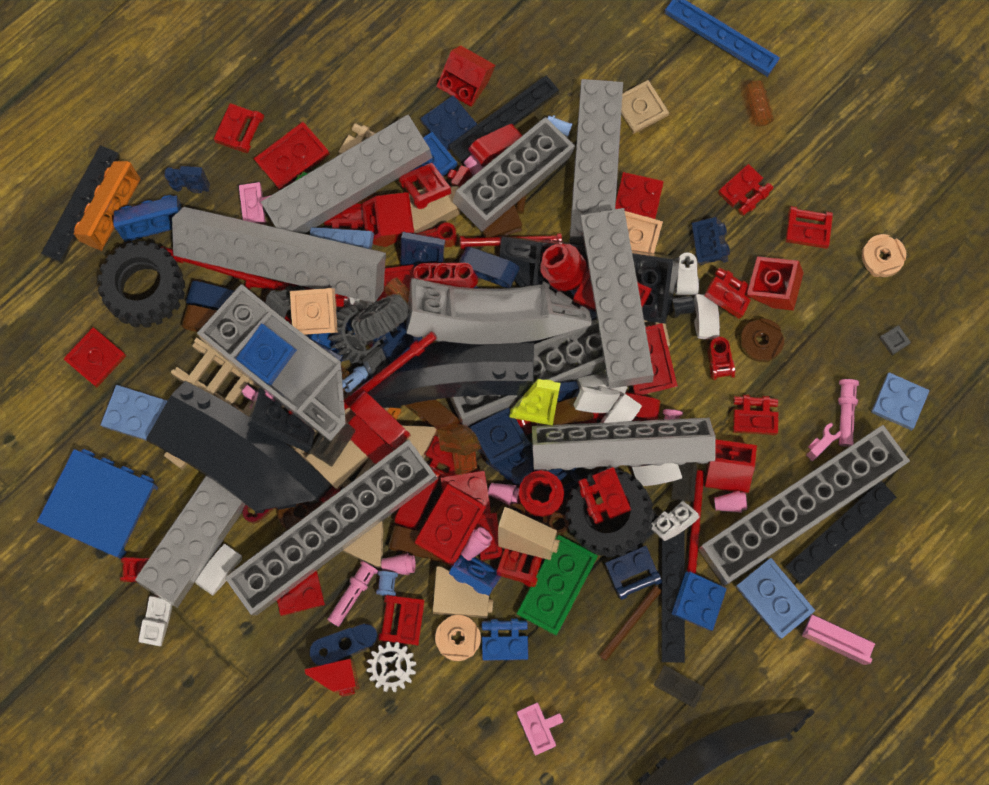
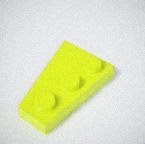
[509,379,560,426]

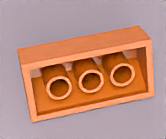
[74,161,141,251]

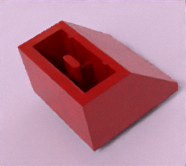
[436,46,496,107]
[362,192,414,247]
[704,439,757,493]

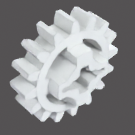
[367,642,417,692]

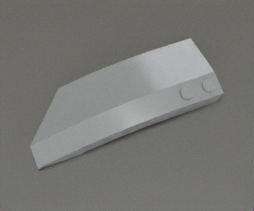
[406,278,592,344]
[197,284,346,441]

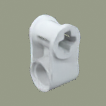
[675,253,699,295]

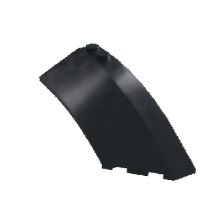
[500,236,680,324]
[359,341,534,408]
[146,381,332,514]
[637,709,815,785]

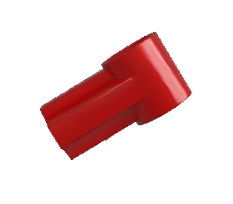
[416,222,458,247]

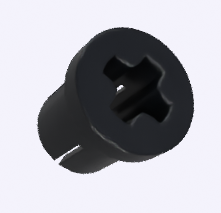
[669,296,695,318]

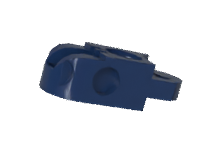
[310,624,378,666]

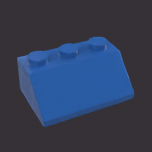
[113,195,182,242]

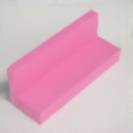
[802,615,875,665]

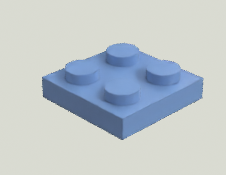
[871,373,929,431]

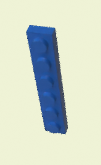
[664,0,780,77]

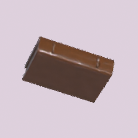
[481,205,523,238]

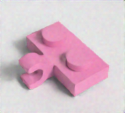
[239,182,271,225]
[517,703,564,755]

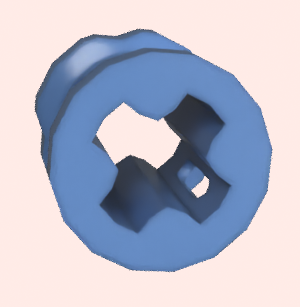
[376,571,398,596]

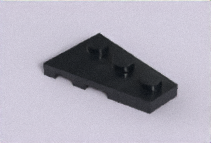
[247,387,315,452]

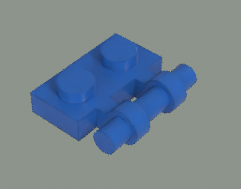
[482,618,528,661]

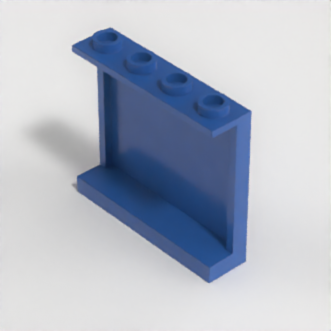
[37,449,158,559]

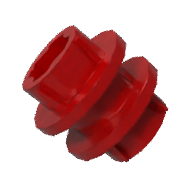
[540,243,588,292]
[519,470,564,517]

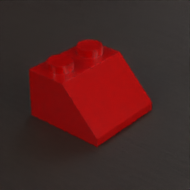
[747,257,804,311]
[304,659,360,697]

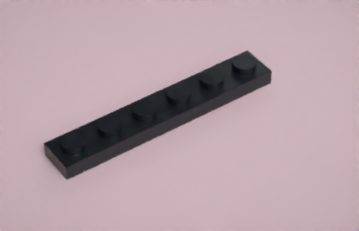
[448,75,559,164]
[41,145,121,264]
[784,481,897,585]
[661,530,685,663]

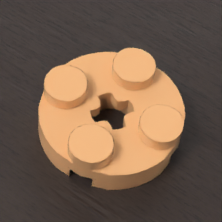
[862,234,906,277]
[435,615,481,661]

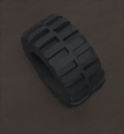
[97,241,185,328]
[565,468,654,557]

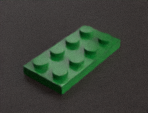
[517,535,598,636]

